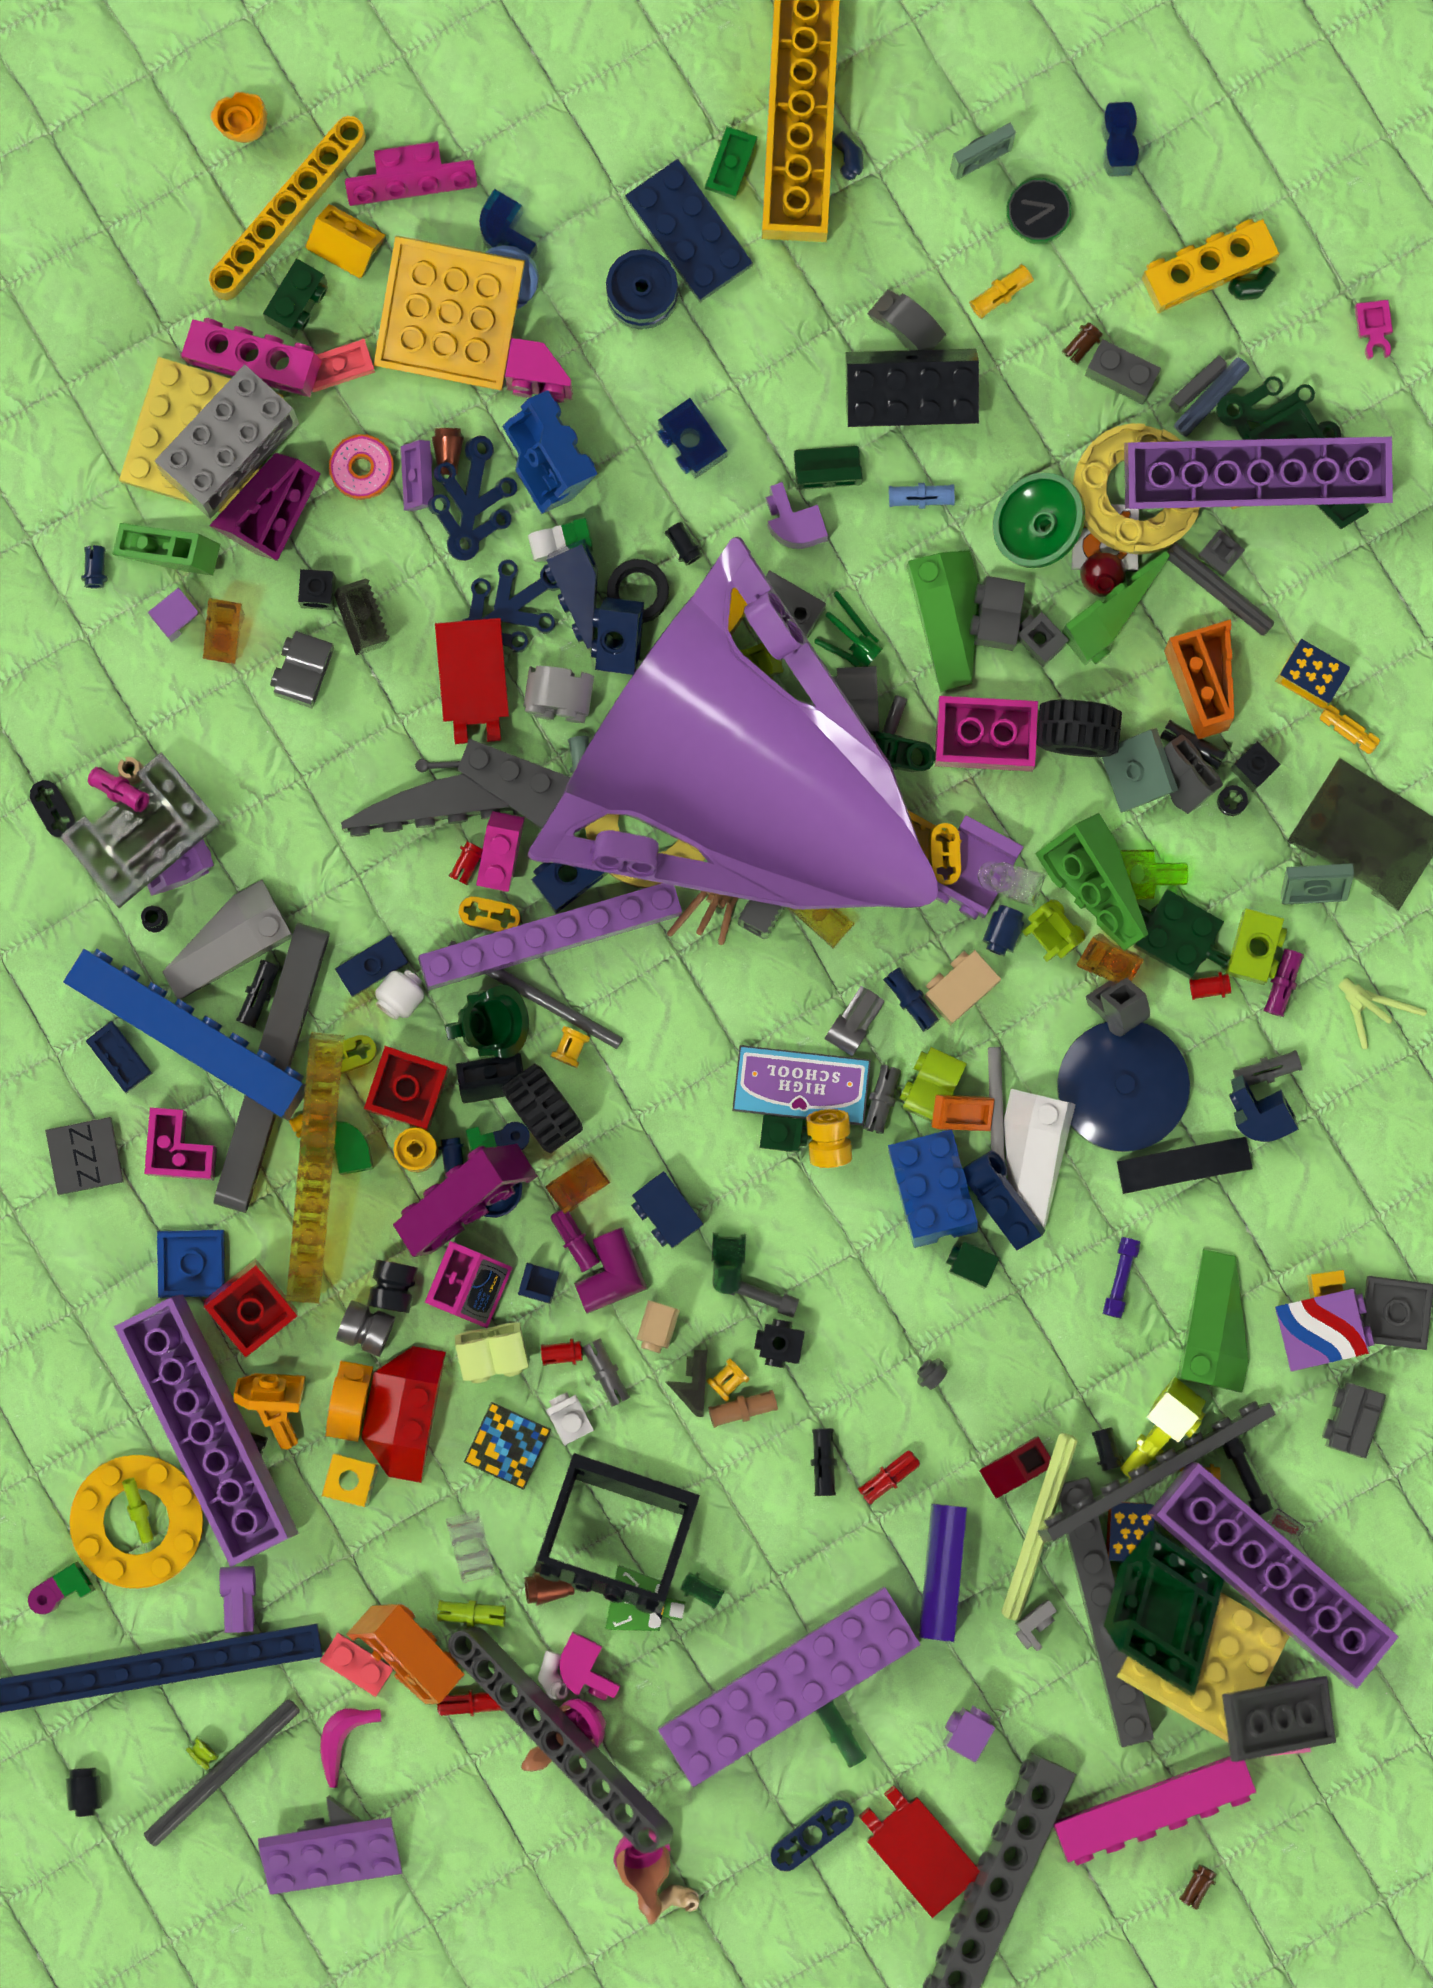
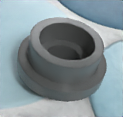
[917,1358,948,1390]

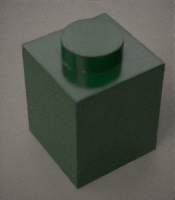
[946,1241,1000,1289]

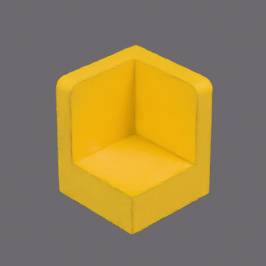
[1307,1270,1346,1298]

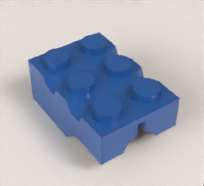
[502,390,598,514]
[888,1130,978,1248]

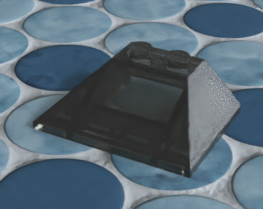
[60,752,221,908]
[1287,758,1433,911]

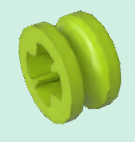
[186,1737,219,1770]

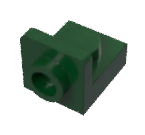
[760,1115,808,1153]

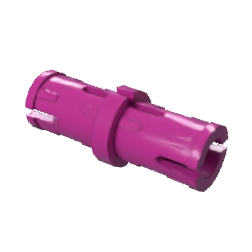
[88,767,150,812]

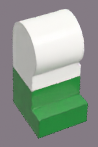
[528,518,593,562]

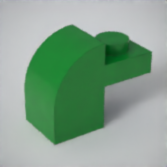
[299,1121,374,1175]

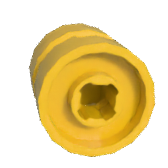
[806,1109,852,1168]
[393,1127,439,1173]

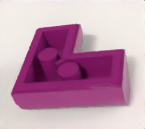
[574,1228,648,1314]

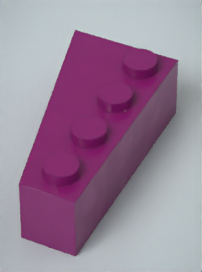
[393,1144,538,1257]

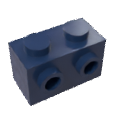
[631,1171,704,1249]

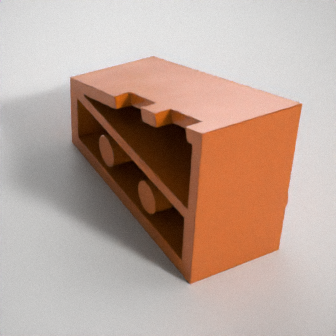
[346,1604,465,1704]

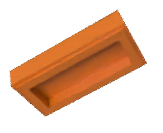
[932,1095,995,1131]

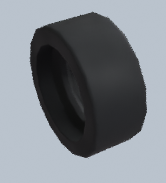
[607,559,669,623]

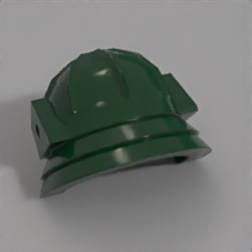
[444,985,529,1058]

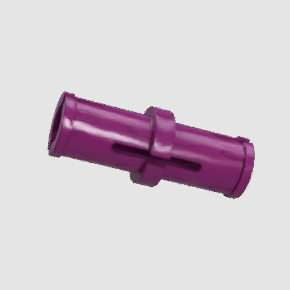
[1263,948,1304,1017]

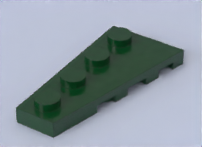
[1246,400,1369,529]

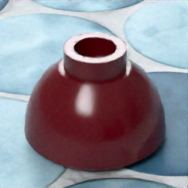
[1080,553,1126,597]

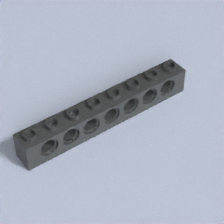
[922,1753,1076,1988]

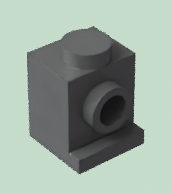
[1017,612,1069,667]

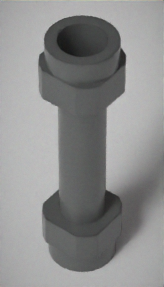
[719,1271,800,1318]

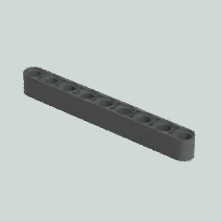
[214,923,330,1213]
[448,1626,673,1853]

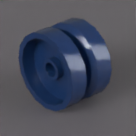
[606,249,678,330]

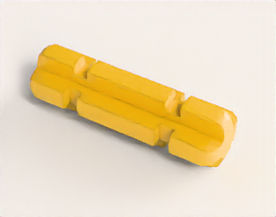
[1319,704,1380,754]

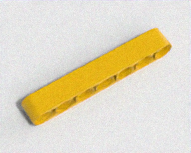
[209,116,366,300]

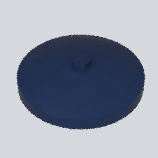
[1057,1022,1190,1152]

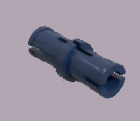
[883,967,940,1032]

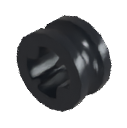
[1217,785,1248,816]

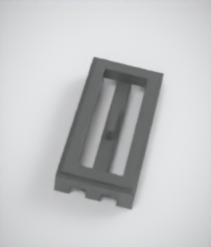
[1169,355,1227,413]

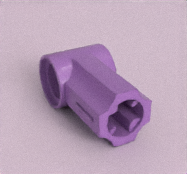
[220,1566,256,1633]

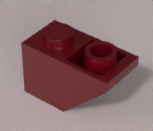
[979,1436,1051,1499]

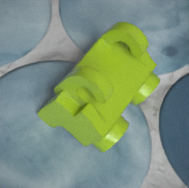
[1022,899,1085,962]

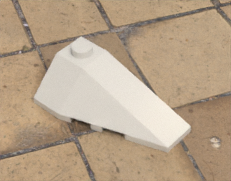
[1003,1089,1075,1229]

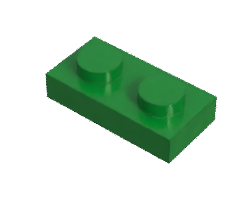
[705,126,757,200]

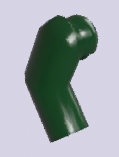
[1228,266,1276,300]

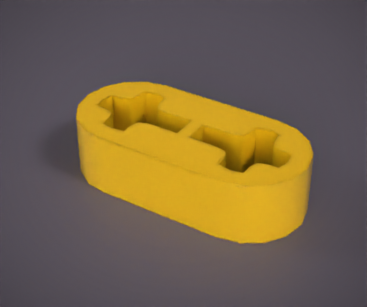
[928,823,961,886]
[459,896,521,932]

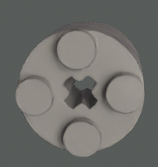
[523,666,594,723]

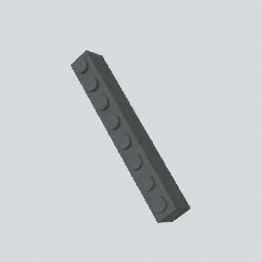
[1058,1477,1154,1747]

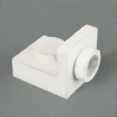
[546,1392,594,1446]

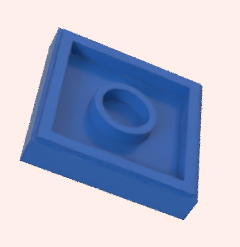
[157,1230,225,1298]

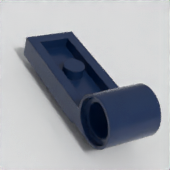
[963,1151,1045,1251]

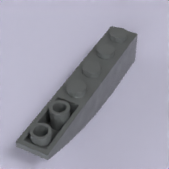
[341,774,521,837]

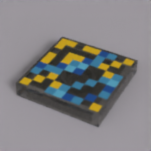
[464,1402,552,1490]

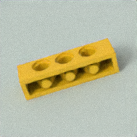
[1142,219,1279,313]

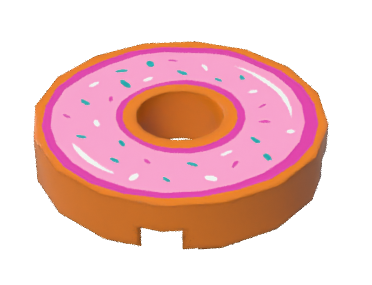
[329,434,394,500]

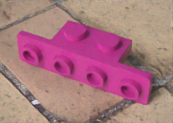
[345,141,477,206]

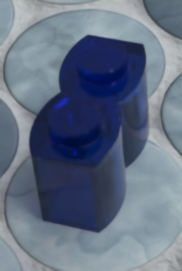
[1101,102,1139,177]

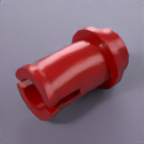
[449,841,483,885]
[1189,972,1231,1000]
[541,1338,583,1366]

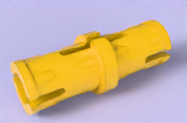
[969,264,1034,319]

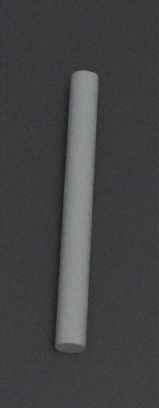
[988,1047,1005,1162]

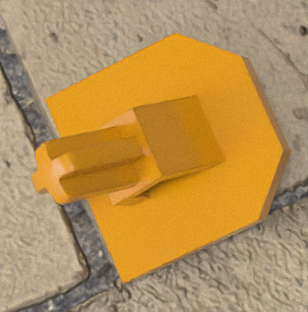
[234,1373,305,1450]

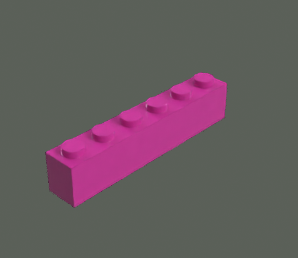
[1053,1756,1256,1865]

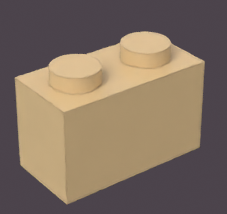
[924,950,1001,1026]

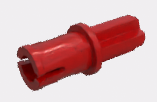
[857,1451,920,1505]
[437,1690,504,1716]

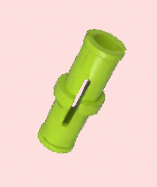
[437,1600,506,1627]

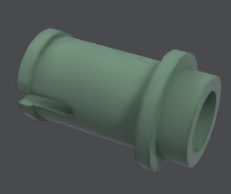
[568,736,589,773]

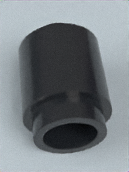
[66,1768,102,1817]

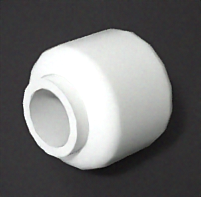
[375,970,424,1020]

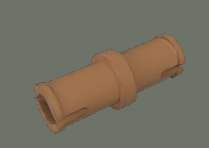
[708,1390,778,1428]

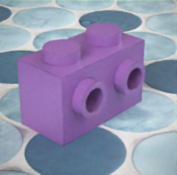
[943,1706,996,1763]

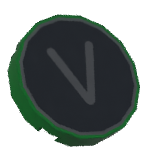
[1007,178,1071,244]

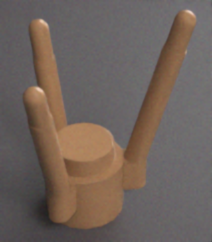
[667,891,738,945]

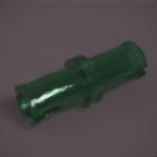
[815,1700,867,1768]

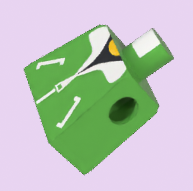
[605,1565,686,1631]

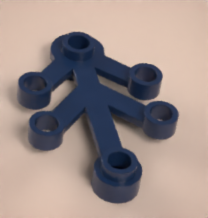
[428,436,517,561]
[462,560,559,652]

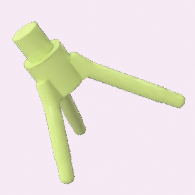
[1338,977,1427,1049]

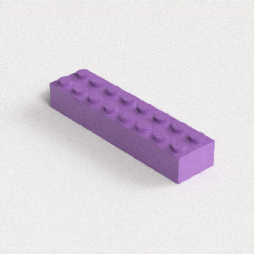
[1124,436,1393,509]
[114,1294,299,1567]
[1147,1462,1399,1688]
[658,1586,921,1787]

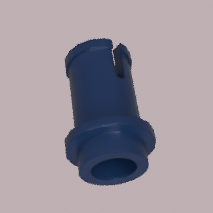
[81,545,108,589]
[438,1137,465,1179]

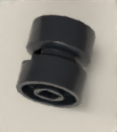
[367,1260,418,1313]

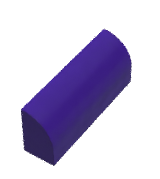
[919,1504,967,1642]

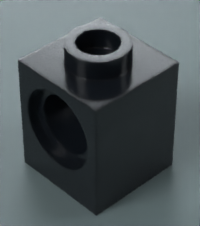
[298,569,336,610]
[1230,741,1281,792]

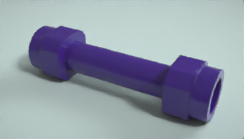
[1102,1237,1141,1319]

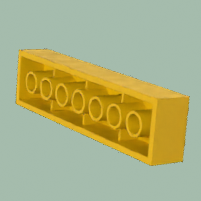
[762,0,839,242]

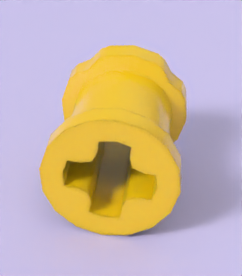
[551,1026,590,1068]
[706,1358,750,1402]

